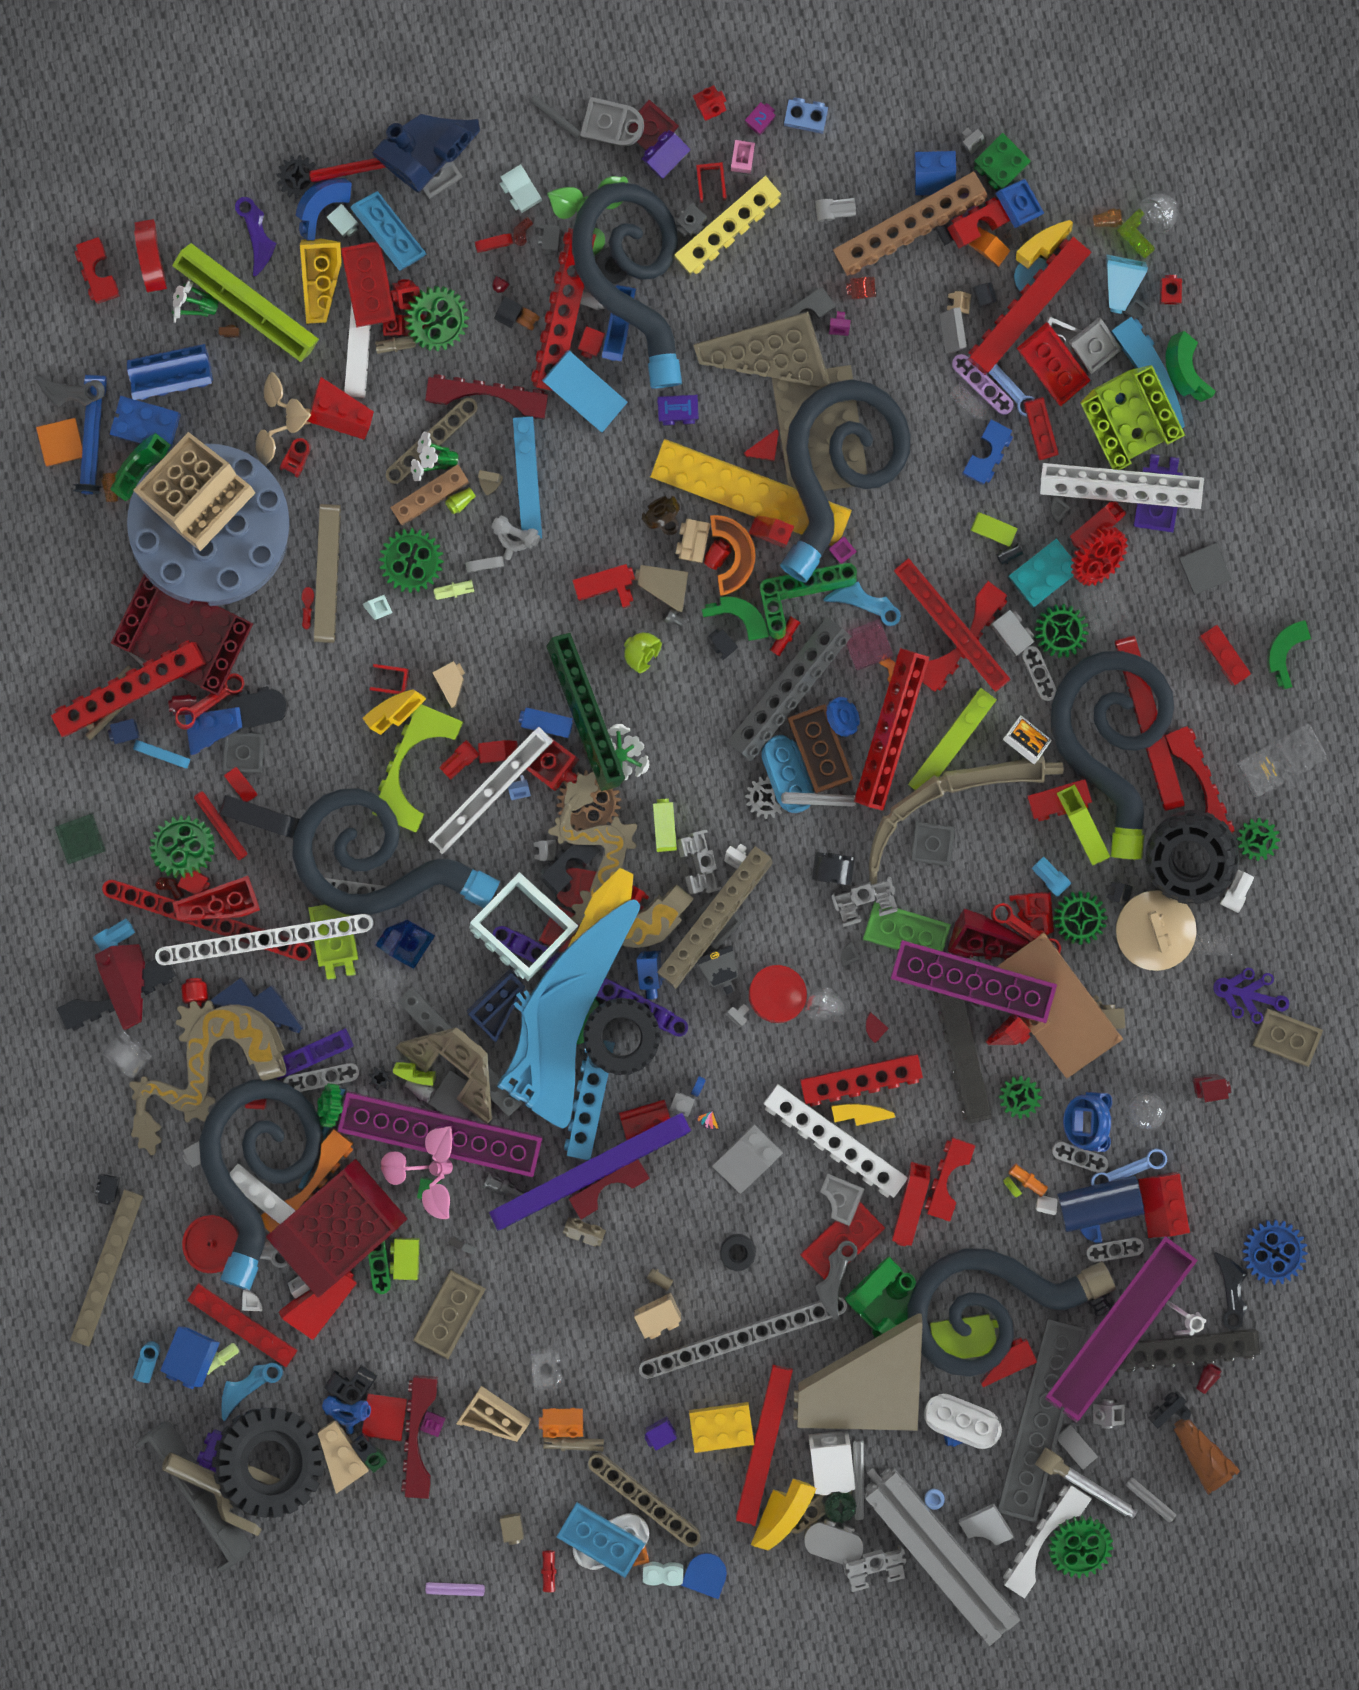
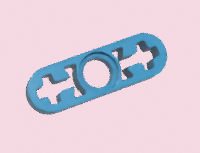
[133,740,191,768]

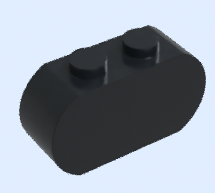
[227,686,288,730]

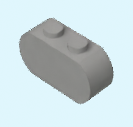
[804,1519,863,1564]

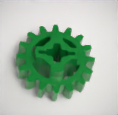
[1236,818,1280,861]
[998,1075,1042,1119]
[317,1083,343,1128]

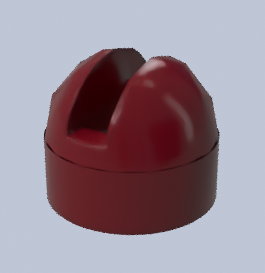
[492,276,510,293]

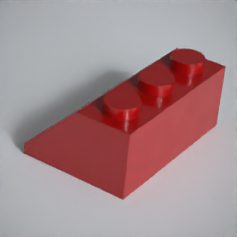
[1138,1172,1190,1238]

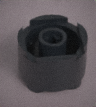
[812,852,855,885]

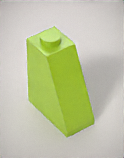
[653,798,677,852]

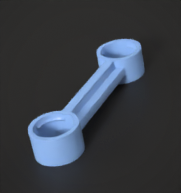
[989,363,1035,417]
[1091,1148,1167,1186]

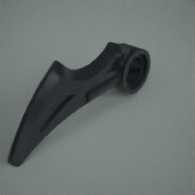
[1213,1252,1247,1330]

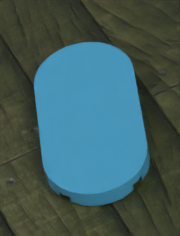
[762,735,814,813]

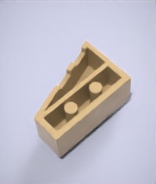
[456,1386,531,1442]
[318,1420,370,1494]

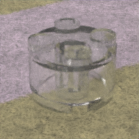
[104,1031,152,1078]

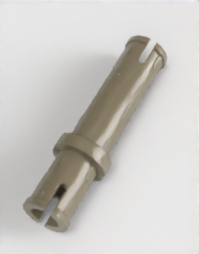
[543,1437,604,1452]

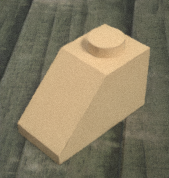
[433,661,465,708]

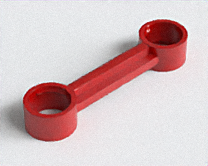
[175,673,244,729]
[991,903,1061,953]

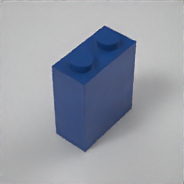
[519,708,574,738]
[160,1326,220,1389]

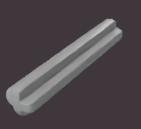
[1126,1478,1176,1522]

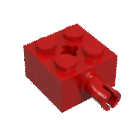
[526,737,580,791]

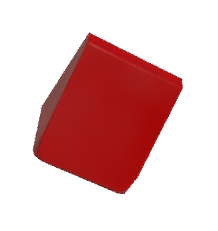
[245,1098,267,1110]

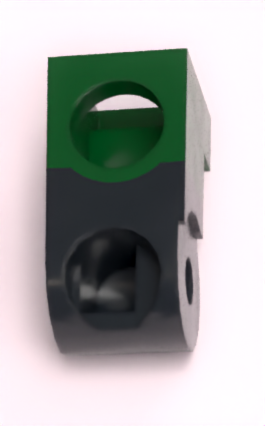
[350,1433,388,1473]

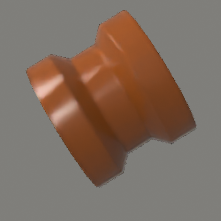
[515,307,540,331]

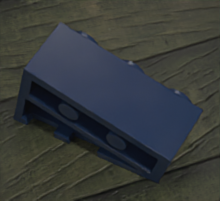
[466,969,525,1042]

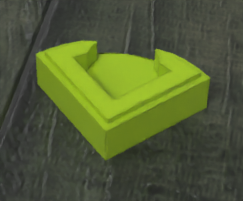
[1003,1176,1022,1198]

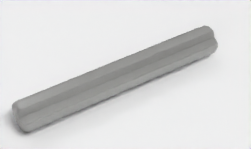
[781,792,856,807]
[853,1440,864,1520]

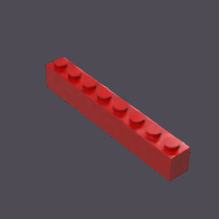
[967,236,1091,375]

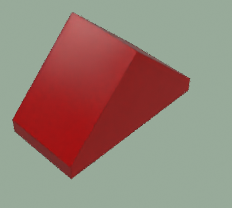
[744,429,779,462]
[478,740,518,763]

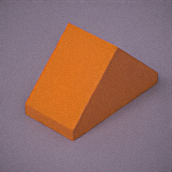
[968,227,1011,267]

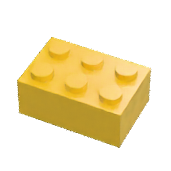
[689,1402,754,1453]

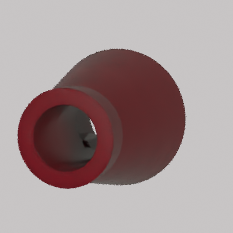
[1196,1363,1222,1394]

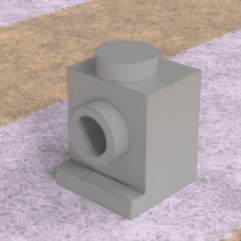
[669,1091,695,1117]

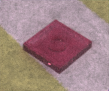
[846,619,894,671]

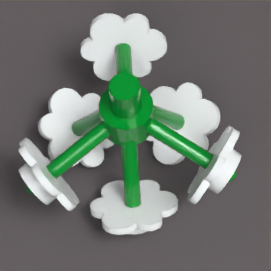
[592,724,649,780]

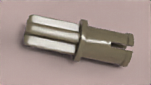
[375,336,416,354]

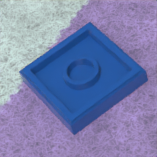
[995,179,1044,228]

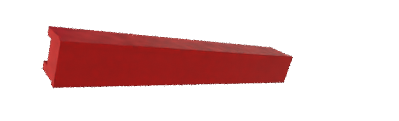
[736,1365,793,1526]

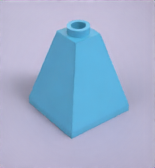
[1106,255,1148,314]

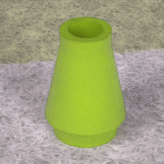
[445,487,476,514]

